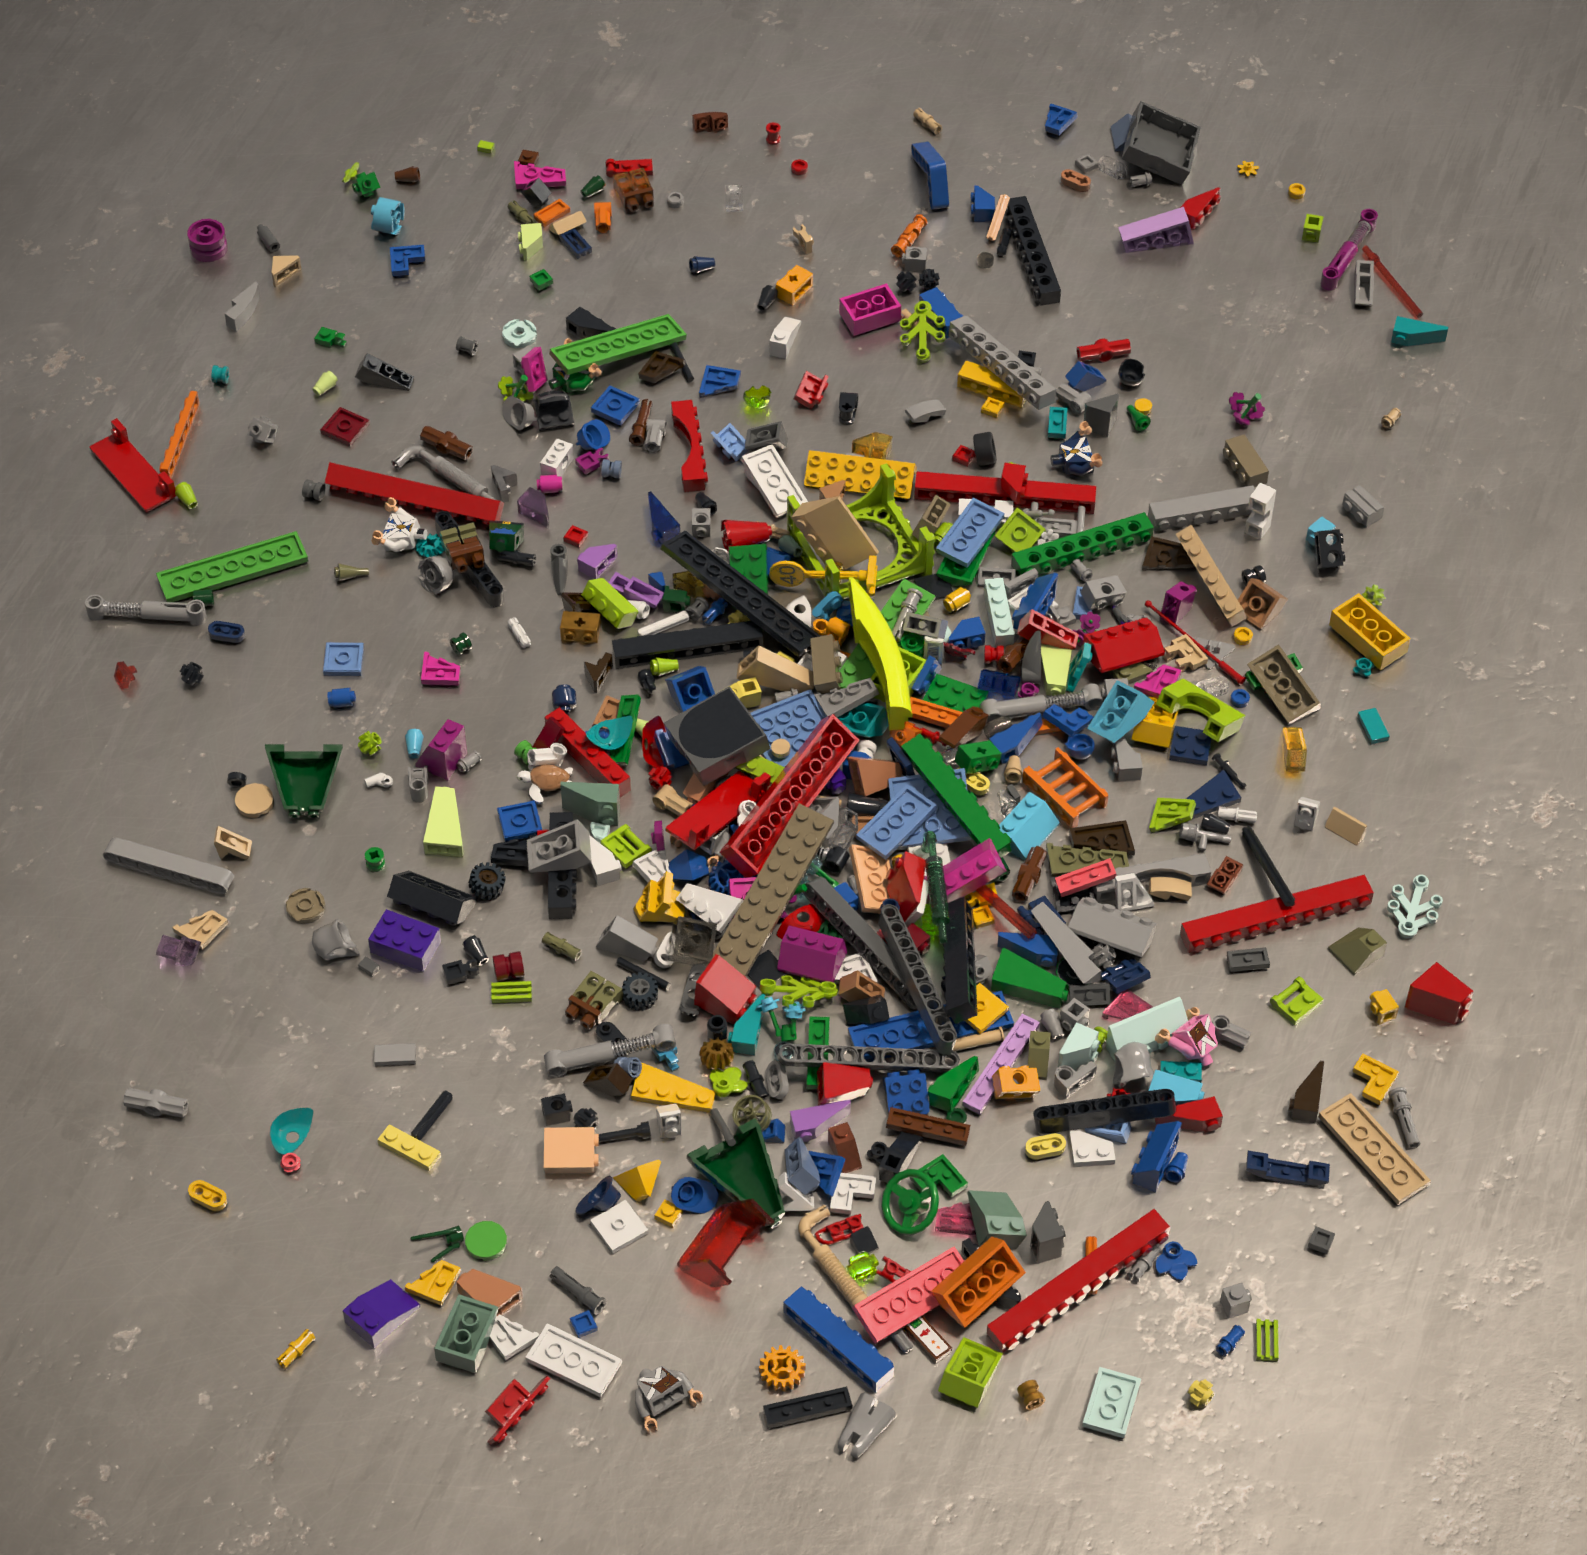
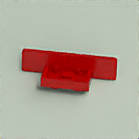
[485,1376,550,1445]

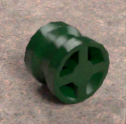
[450,632,472,655]

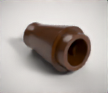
[395,166,420,183]

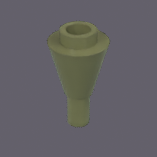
[334,563,369,581]

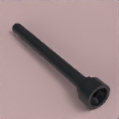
[599,1121,651,1142]

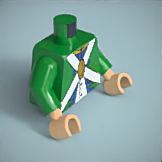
[548,338,601,393]

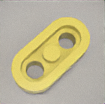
[957,767,990,795]
[1025,1133,1066,1160]

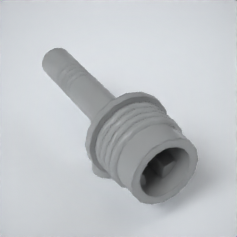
[1179,823,1231,851]

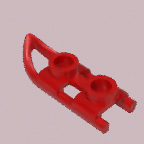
[814,1214,864,1245]
[876,1256,911,1283]

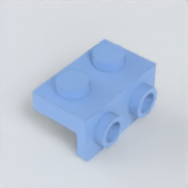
[711,423,749,462]

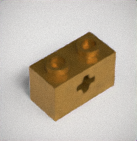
[560,611,601,643]

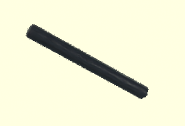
[1242,826,1295,907]

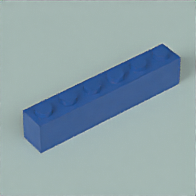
[783,1286,894,1393]

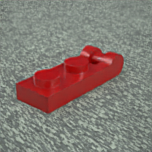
[605,159,653,177]

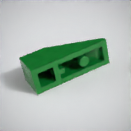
[928,1056,979,1112]

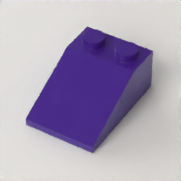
[343,1279,421,1349]

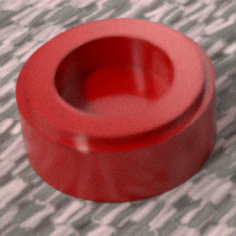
[791,159,808,175]

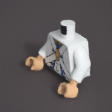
[371,497,428,553]

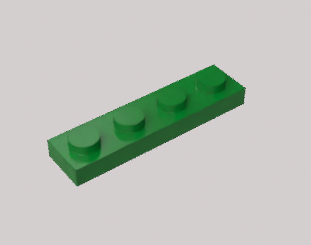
[609,694,641,766]
[807,1016,830,1090]

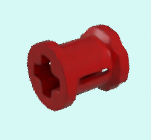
[766,122,781,145]

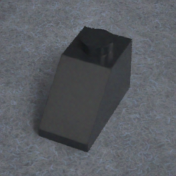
[842,995,890,1024]

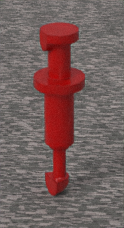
[913,724,947,747]

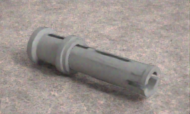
[892,588,923,642]
[1388,1087,1421,1148]

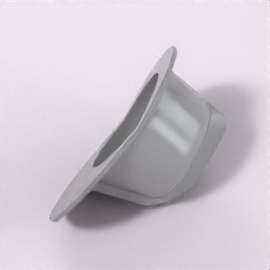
[502,396,538,430]

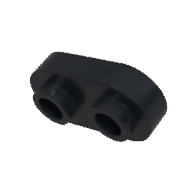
[596,1022,628,1056]

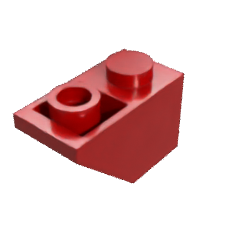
[1001,462,1029,504]

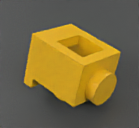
[1369,989,1399,1025]

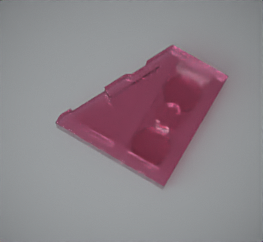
[1102,989,1153,1021]

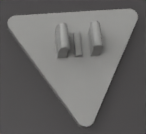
[1195,637,1235,670]

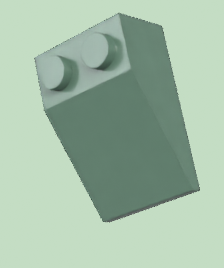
[560,782,620,826]
[967,1190,1027,1249]
[434,1294,499,1373]

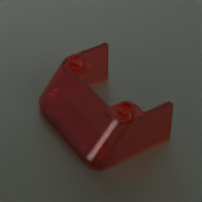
[677,1199,775,1287]

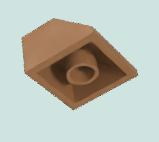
[1238,578,1288,629]

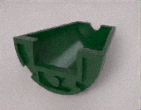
[265,744,343,818]

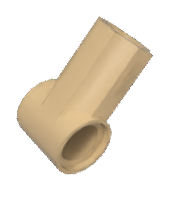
[652,785,693,816]

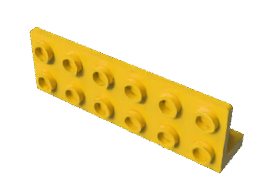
[804,450,917,499]

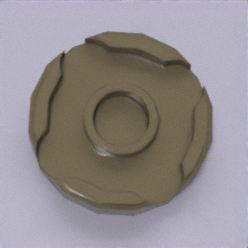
[285,888,325,924]

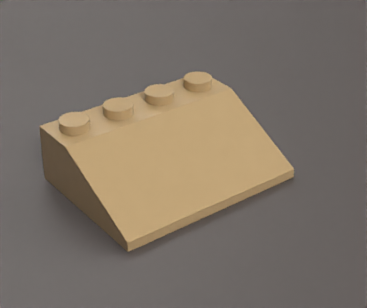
[791,496,879,571]

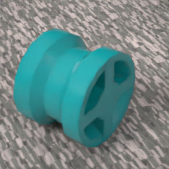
[211,365,230,384]

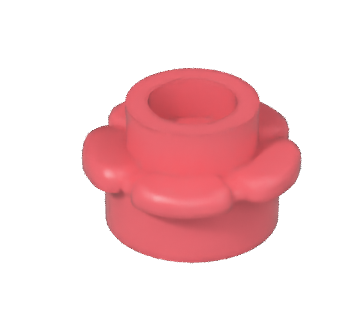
[280,1153,301,1173]

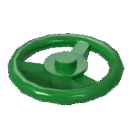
[881,1169,939,1235]

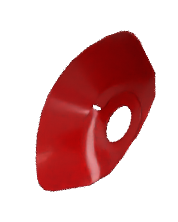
[642,715,666,768]
[777,904,825,939]

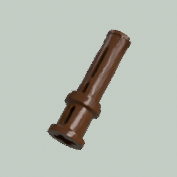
[629,399,653,446]

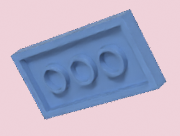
[936,498,1005,568]
[856,784,937,860]

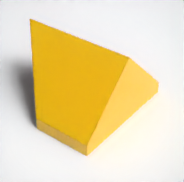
[613,1160,661,1202]

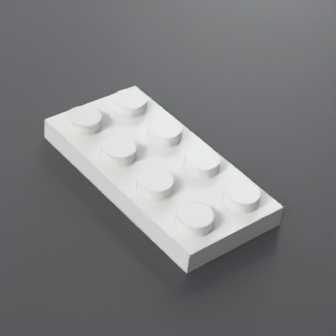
[741,444,808,518]
[526,1323,622,1397]

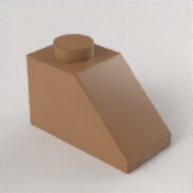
[839,970,885,1002]

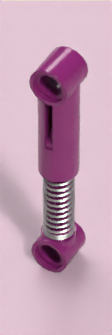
[1320,209,1378,291]

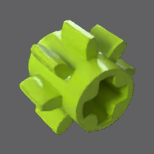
[1362,584,1386,607]
[358,731,382,756]

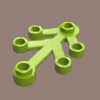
[900,301,946,363]
[760,975,838,1008]

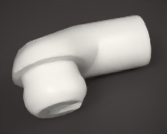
[364,773,393,788]

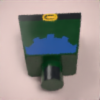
[489,520,524,552]

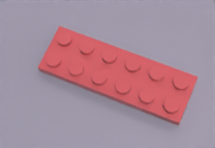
[852,1246,964,1344]

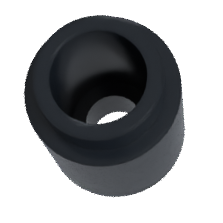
[707,1015,728,1041]

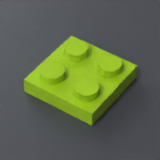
[995,507,1046,552]

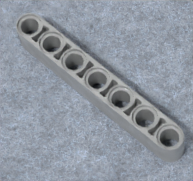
[103,837,234,894]

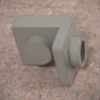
[1046,605,1076,627]

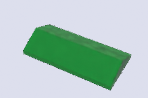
[937,531,995,586]

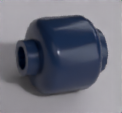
[552,684,577,714]

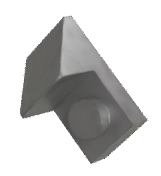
[491,465,517,503]

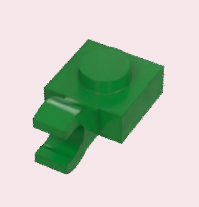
[314,327,347,347]

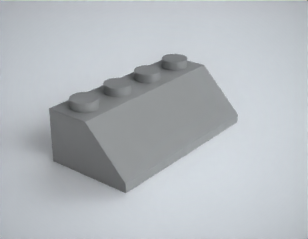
[1068,897,1157,957]

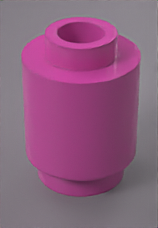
[537,475,563,494]

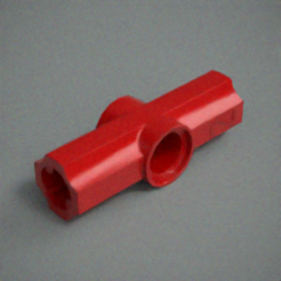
[1076,338,1131,362]

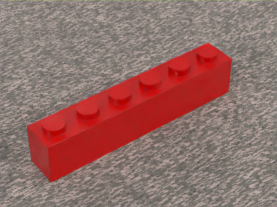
[544,707,631,798]

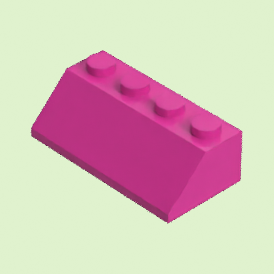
[924,838,1006,911]

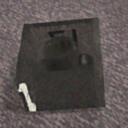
[668,916,717,966]

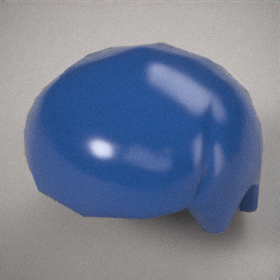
[1065,734,1095,760]

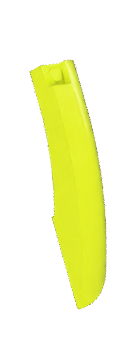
[848,577,913,730]

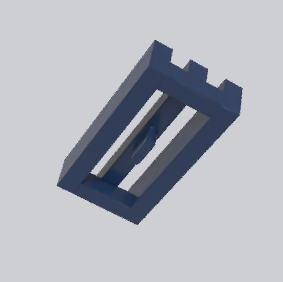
[559,228,592,259]

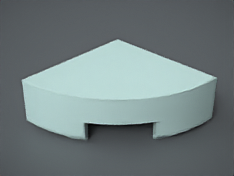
[591,822,610,843]

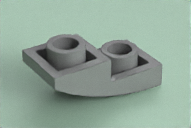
[905,399,946,423]

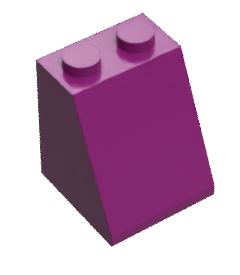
[415,719,467,781]

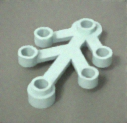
[1387,875,1443,938]

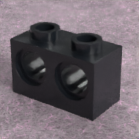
[1314,529,1345,569]

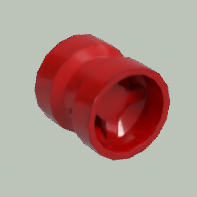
[984,645,1004,664]

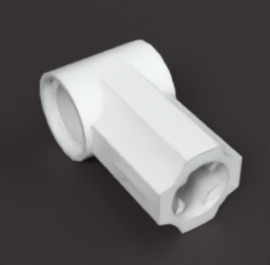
[527,743,567,767]

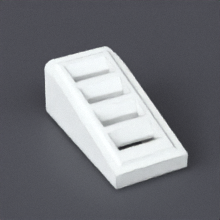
[924,636,944,665]

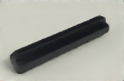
[411,1090,453,1140]

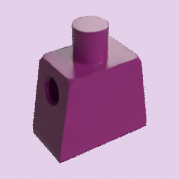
[1160,582,1197,625]

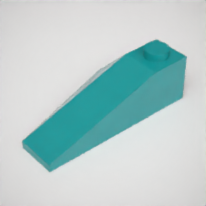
[822,694,889,737]

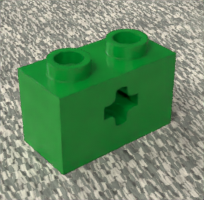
[954,740,1002,774]

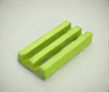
[491,981,532,1003]
[1256,1319,1279,1361]

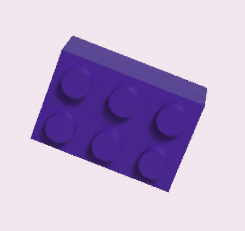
[368,909,441,972]

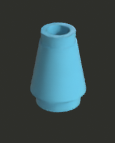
[405,729,424,759]

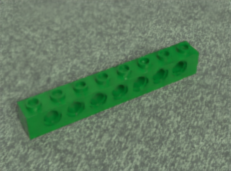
[1011,512,1154,576]

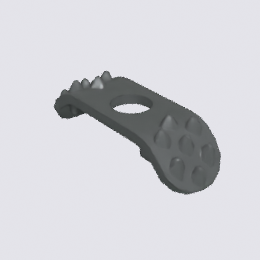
[679,964,706,1016]

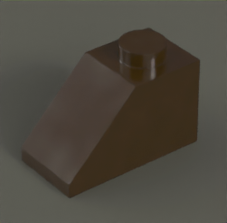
[583,1063,633,1097]

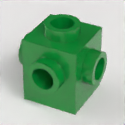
[352,172,381,197]

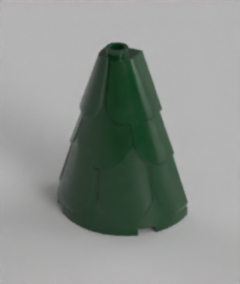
[686,1118,785,1228]

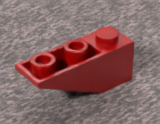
[1180,187,1221,230]

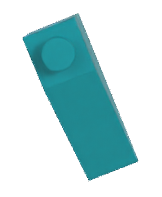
[1391,316,1449,346]
[728,994,765,1056]

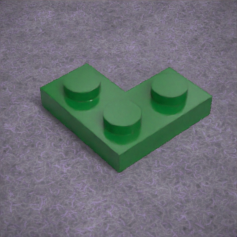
[910,1154,968,1198]

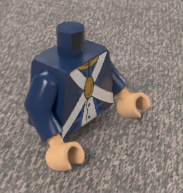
[1050,421,1103,476]

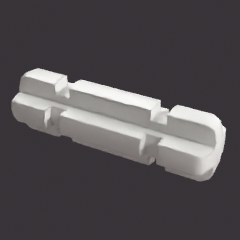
[508,617,531,648]

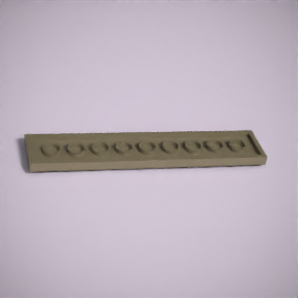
[706,804,834,977]

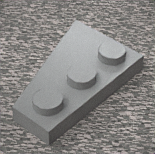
[814,678,880,717]

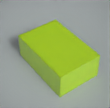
[477,140,495,154]

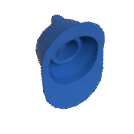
[576,419,610,451]
[671,1177,718,1213]

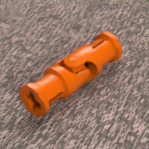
[891,214,928,258]

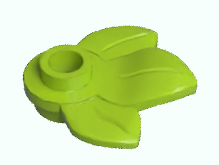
[710,1067,748,1097]

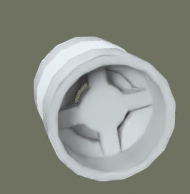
[857,740,877,759]

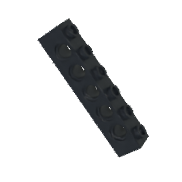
[548,812,577,919]

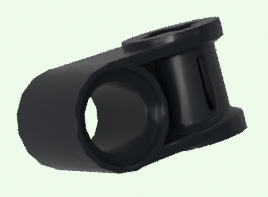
[839,392,858,425]

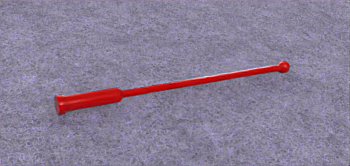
[1145,600,1246,685]

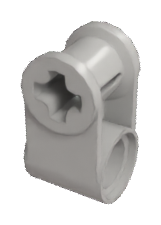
[408,766,428,802]

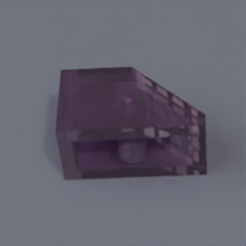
[517,487,549,528]

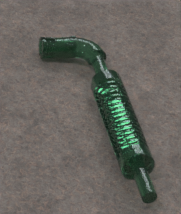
[921,831,950,943]

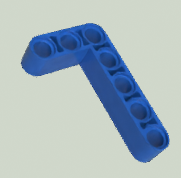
[911,141,949,210]

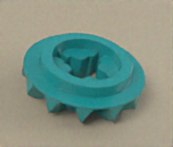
[416,533,444,557]

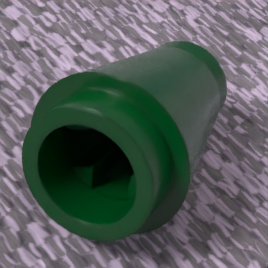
[580,175,606,198]

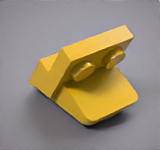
[633,871,685,922]

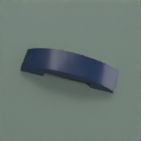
[1246,1150,1330,1185]

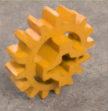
[759,1345,806,1392]

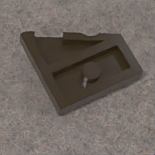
[638,351,685,383]

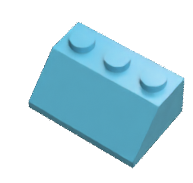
[999,792,1060,861]

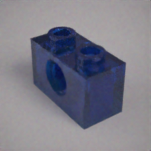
[977,669,1021,697]

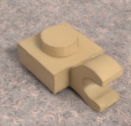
[793,224,814,254]

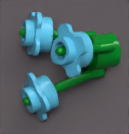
[757,997,805,1042]

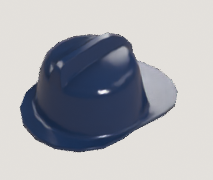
[576,1175,621,1214]

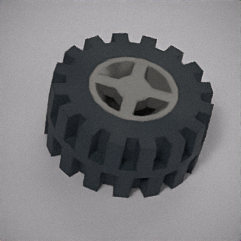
[622,972,658,1011]

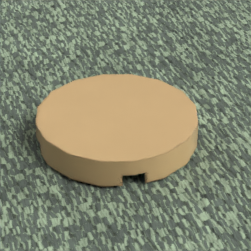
[235,783,274,818]

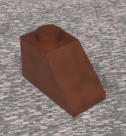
[828,1122,862,1173]

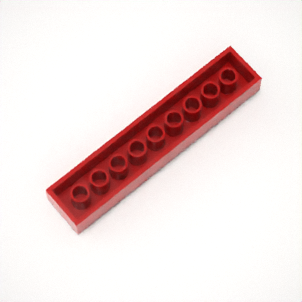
[719,714,859,878]

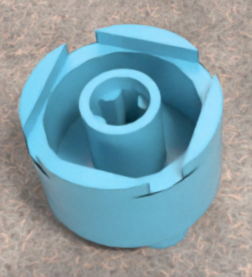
[371,197,405,235]

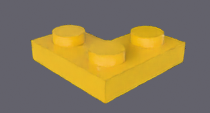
[1353,1054,1399,1105]

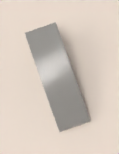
[1354,260,1374,306]
[224,281,260,332]

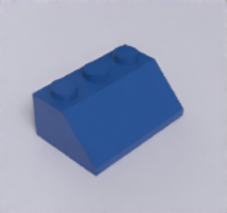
[1012,573,1058,630]
[1131,1121,1182,1193]

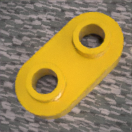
[188,1180,227,1211]

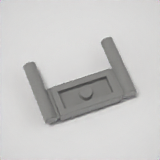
[1031,502,1085,538]

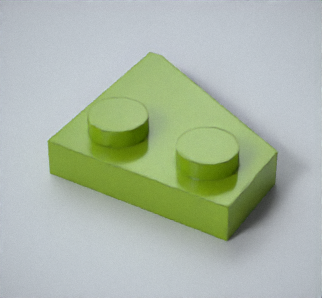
[1149,798,1196,833]

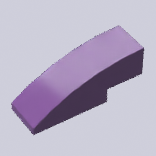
[608,572,664,608]

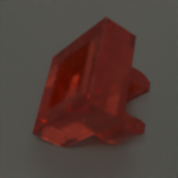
[114,661,137,689]

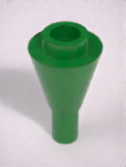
[1127,405,1151,431]

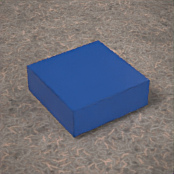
[570,1310,598,1338]

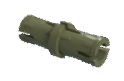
[507,200,536,224]
[542,932,582,961]

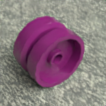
[187,219,227,262]

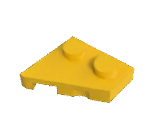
[405,1260,461,1306]

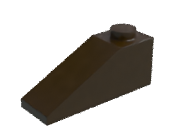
[1288,1060,1324,1123]

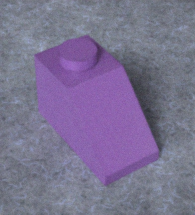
[577,544,618,579]

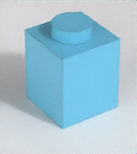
[1306,516,1336,546]

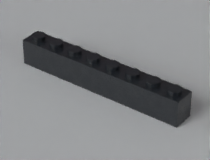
[612,620,763,669]
[941,897,978,1024]

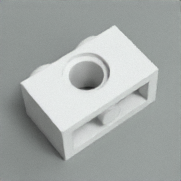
[540,439,574,476]

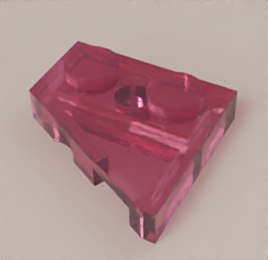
[935,1202,976,1235]

